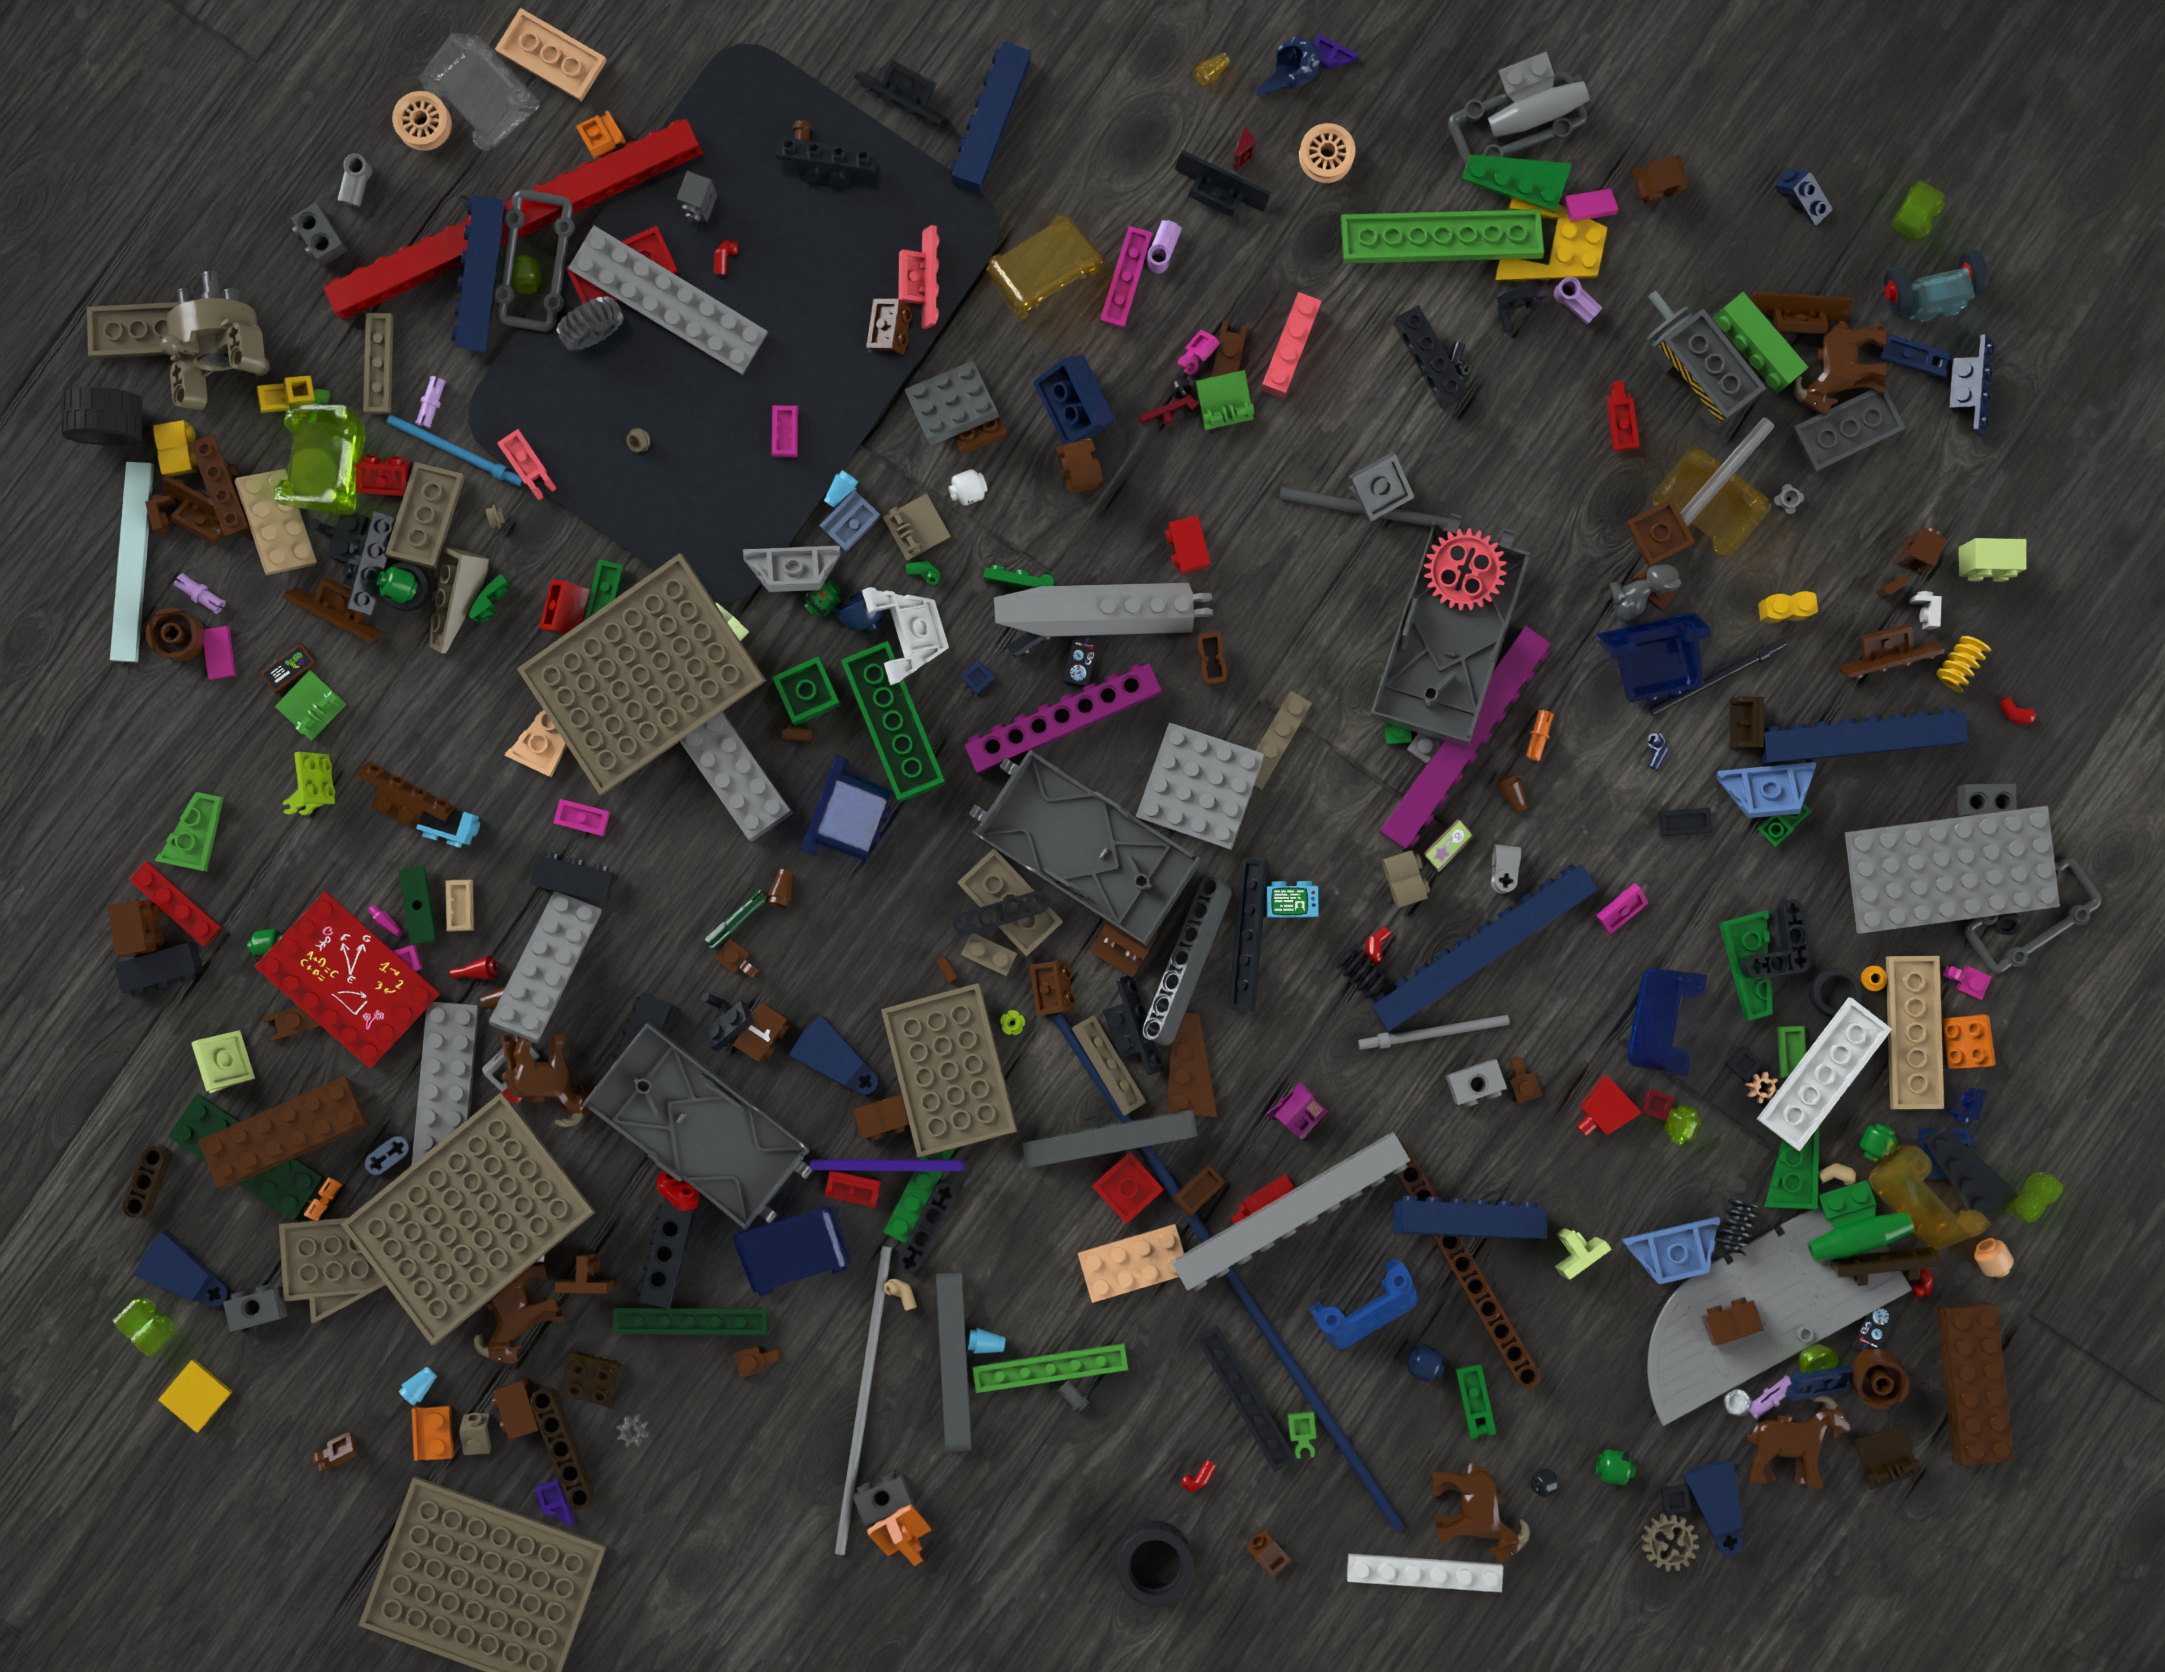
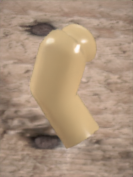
[1818,1163,1856,1186]
[884,1279,917,1311]

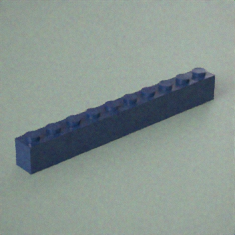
[1369,864,1599,1031]

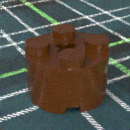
[1632,154,1689,205]
[1055,437,1103,495]
[146,608,205,662]
[1851,1349,1910,1409]

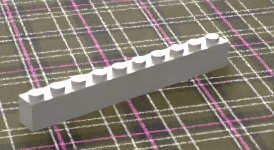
[1172,1132,1410,1291]

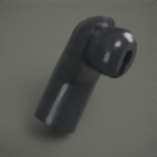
[1449,341,1470,378]

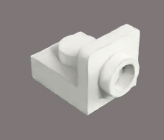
[1909,591,1942,630]

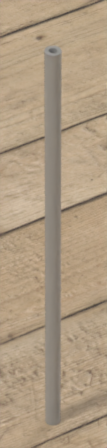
[835,1246,892,1555]

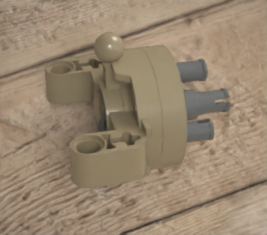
[160,271,270,411]

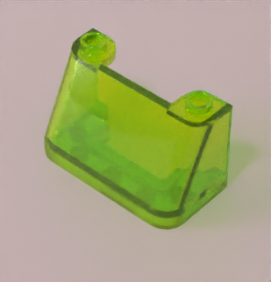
[274,404,365,515]

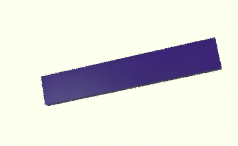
[810,1159,966,1171]

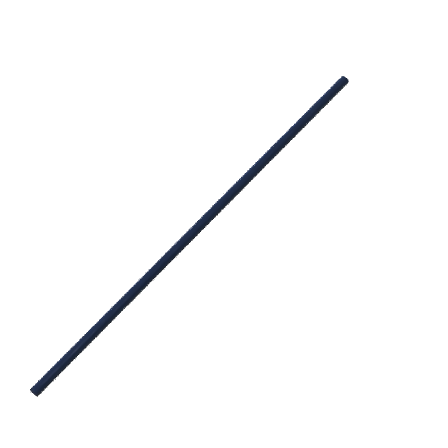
[1052,1012,1405,1532]

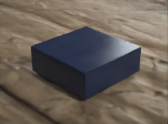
[960,660,996,696]

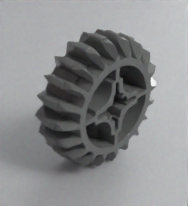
[556,296,624,351]

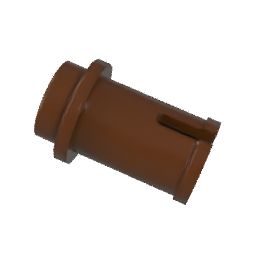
[793,120,812,141]
[782,724,813,744]

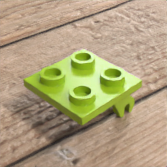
[283,752,335,815]

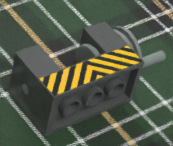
[1646,291,1766,432]

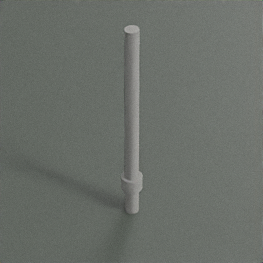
[1358,1015,1510,1050]

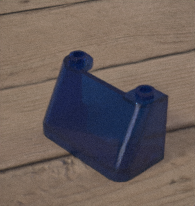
[1627,968,1708,1077]
[732,1203,852,1296]

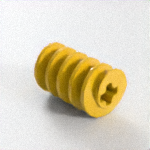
[1937,636,1991,693]

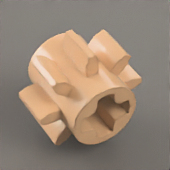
[1745,1072,1778,1104]

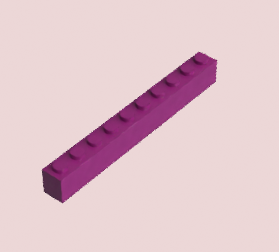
[1378,626,1551,850]

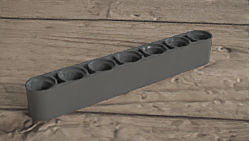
[1143,876,1232,1046]
[1021,1110,1198,1168]
[936,1272,972,1452]

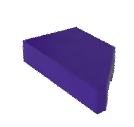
[1314,34,1359,69]
[535,1478,575,1526]

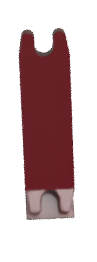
[1139,394,1199,425]

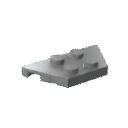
[743,546,840,592]

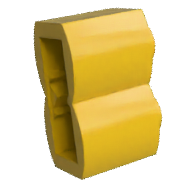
[153,420,198,477]
[1758,591,1818,623]

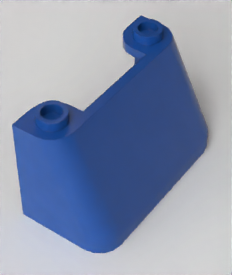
[1308,1258,1418,1349]

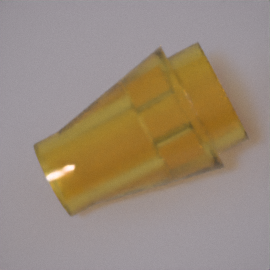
[1193,52,1230,86]

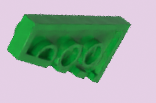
[1461,155,1572,213]
[1719,910,1773,1021]
[1764,1126,1819,1209]

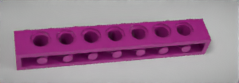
[965,662,1161,775]

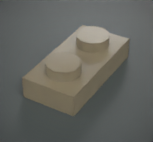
[961,934,1017,976]

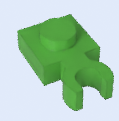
[1288,1411,1317,1459]

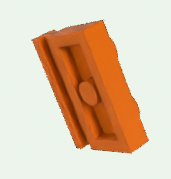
[576,110,626,159]
[412,1405,454,1461]

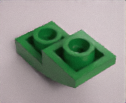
[469,574,512,623]
[1757,803,1812,847]

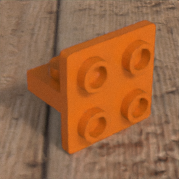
[1942,1014,1996,1069]
[867,1504,931,1566]

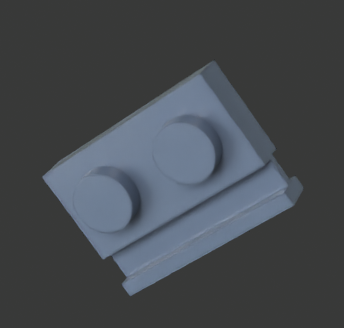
[820,490,881,552]

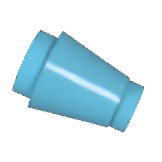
[824,470,858,509]
[967,1328,1005,1353]
[399,1366,438,1405]

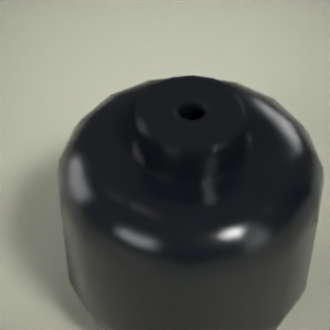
[1531,1469,1559,1497]

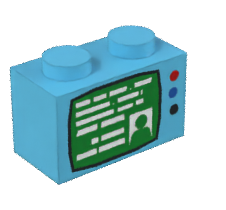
[1266,881,1319,918]

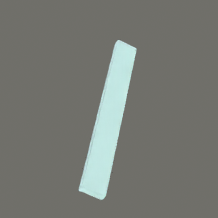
[110,462,154,663]

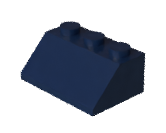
[1033,354,1116,445]

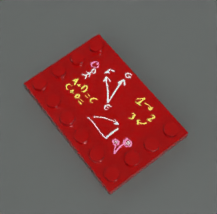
[254,891,441,1069]

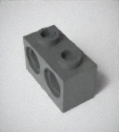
[291,202,349,266]
[1957,784,2017,817]

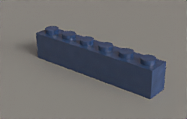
[949,41,1031,194]
[451,195,507,352]
[1393,1196,1547,1240]

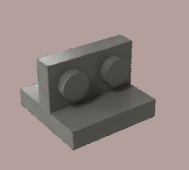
[1348,452,1415,521]

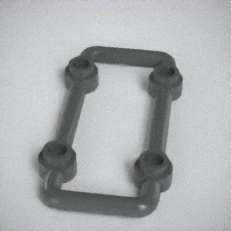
[1448,71,1587,165]
[493,189,576,332]
[1964,857,2102,974]

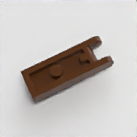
[1212,320,1248,377]
[263,1006,321,1042]

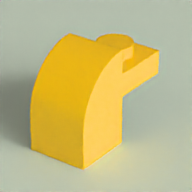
[257,376,315,413]

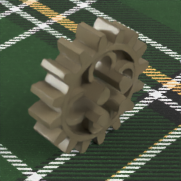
[1641,1513,1699,1571]

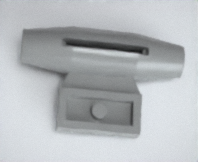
[1488,52,1590,137]

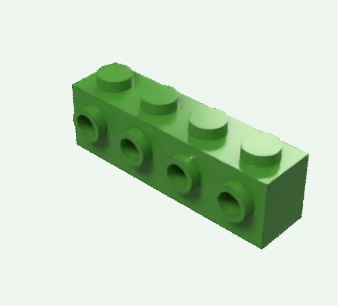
[1713,292,1809,394]

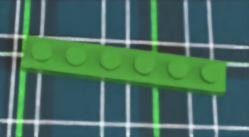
[972,1343,1128,1393]

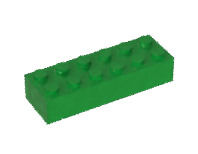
[841,641,946,803]

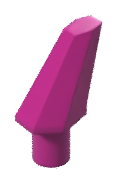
[367,904,403,937]

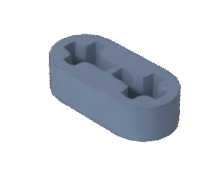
[365,1136,411,1175]

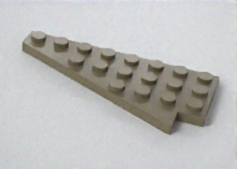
[279,1217,386,1323]

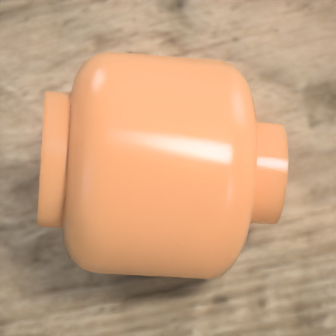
[1974,1238,2014,1278]

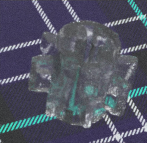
[616,1414,649,1447]

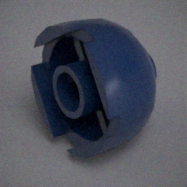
[834,586,886,633]

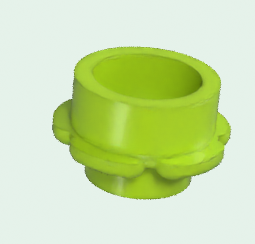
[1000,1010,1025,1035]

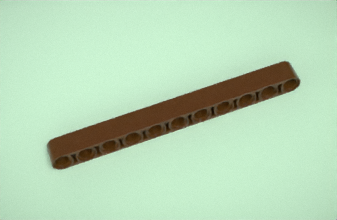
[1396,1141,1540,1388]

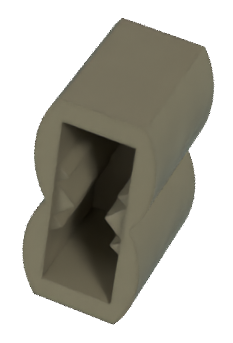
[1381,850,1430,908]

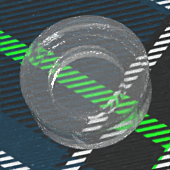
[1724,1389,1752,1416]

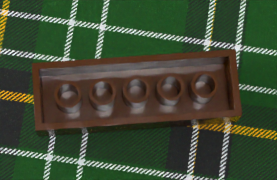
[198,1076,369,1190]
[1937,1302,2014,1466]

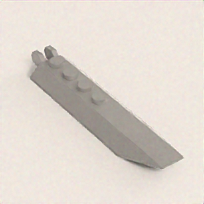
[994,583,1213,637]

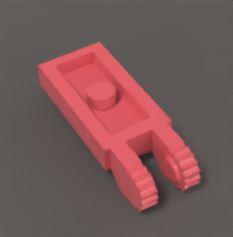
[497,429,557,500]

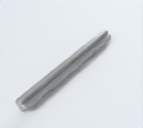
[1680,417,1774,527]

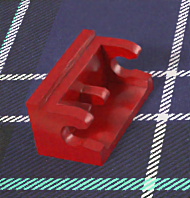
[825,1170,882,1208]

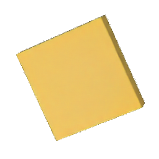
[158,1359,233,1433]

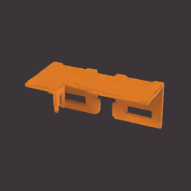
[304,1177,342,1222]

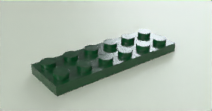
[168,1094,325,1221]

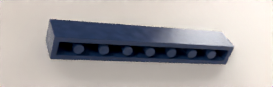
[1759,708,1969,765]

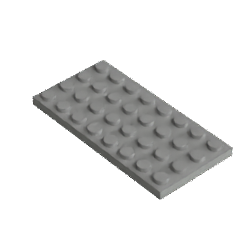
[1845,806,2060,933]

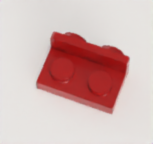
[355,454,411,496]

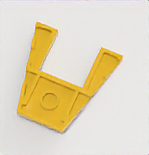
[1494,198,1607,283]

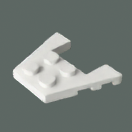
[862,587,949,685]

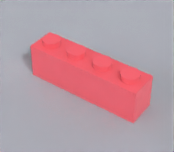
[1261,292,1322,400]

